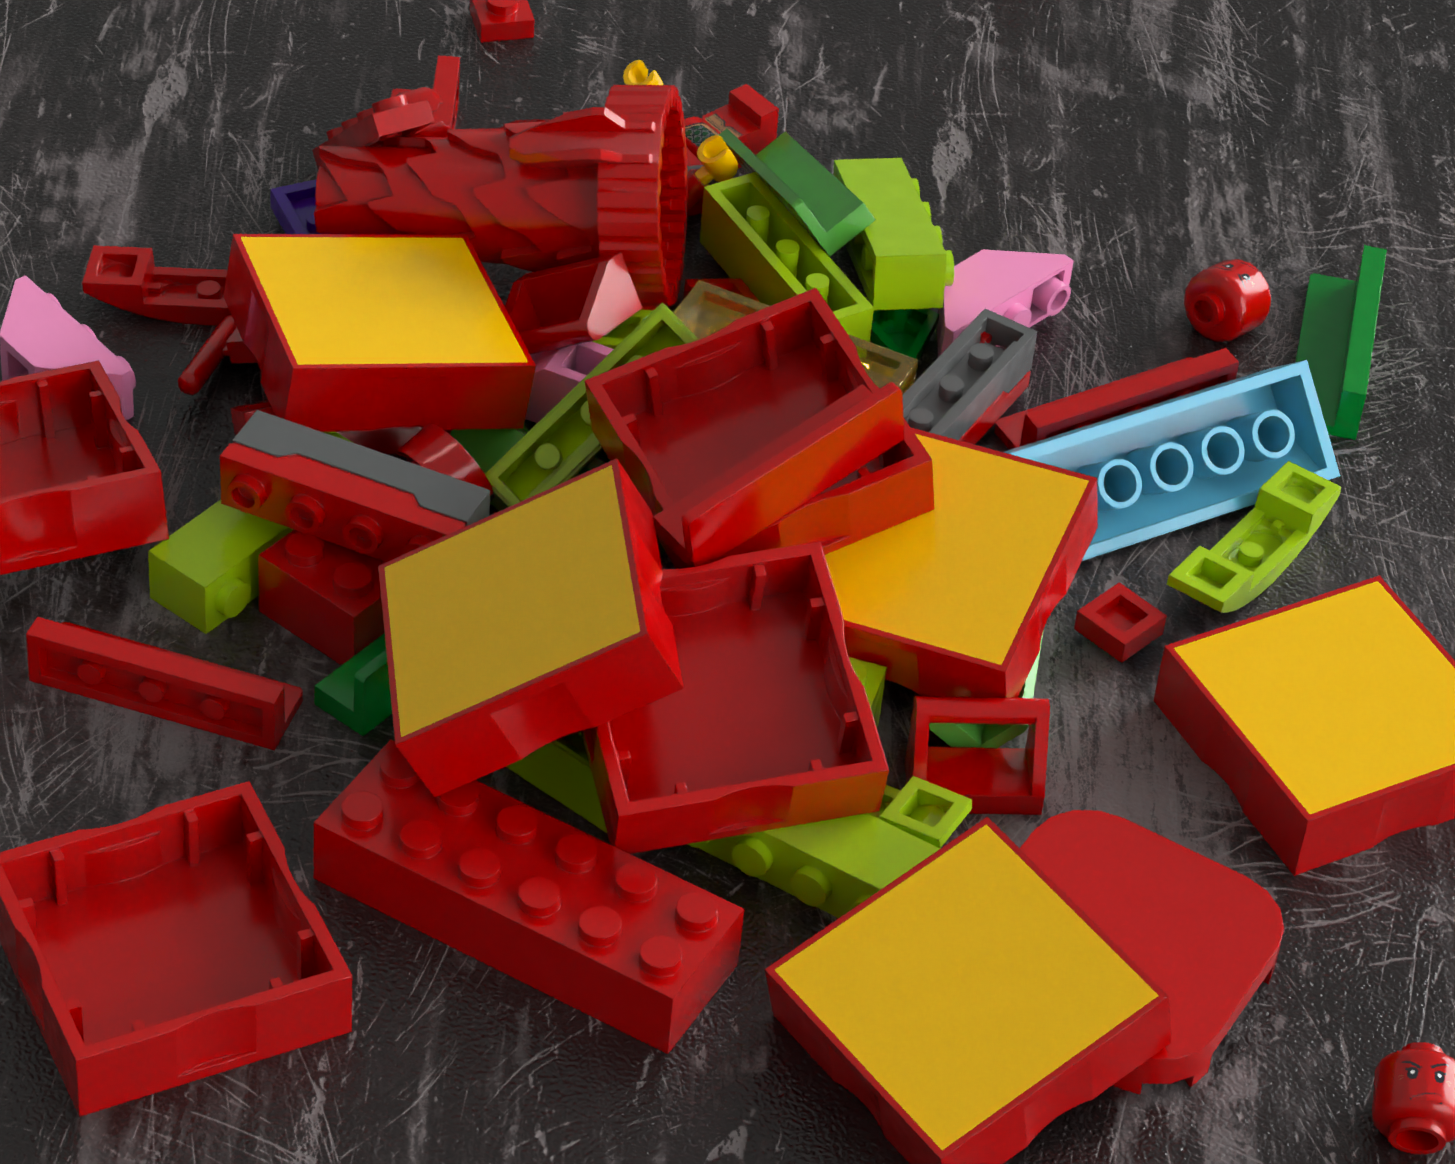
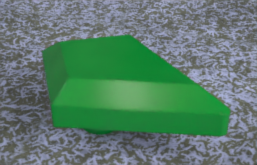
[870,309,939,376]

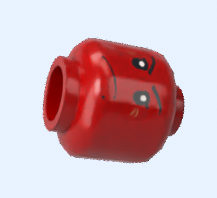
[1184,259,1271,342]
[1372,1042,1455,1154]

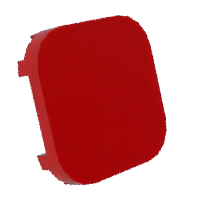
[1020,810,1284,1095]

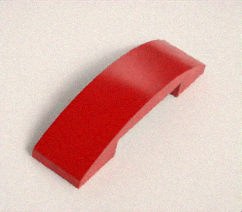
[82,245,231,325]

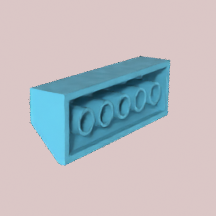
[1004,360,1340,561]

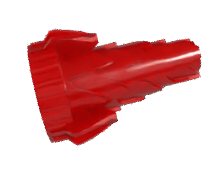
[314,85,688,310]

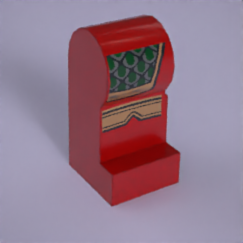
[684,84,779,169]

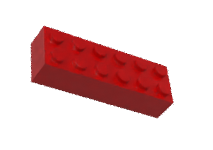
[314,740,744,1054]

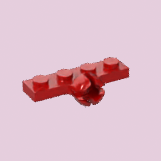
[312,87,450,170]

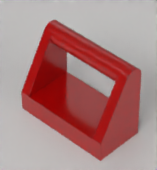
[505,252,642,354]
[904,696,1050,815]

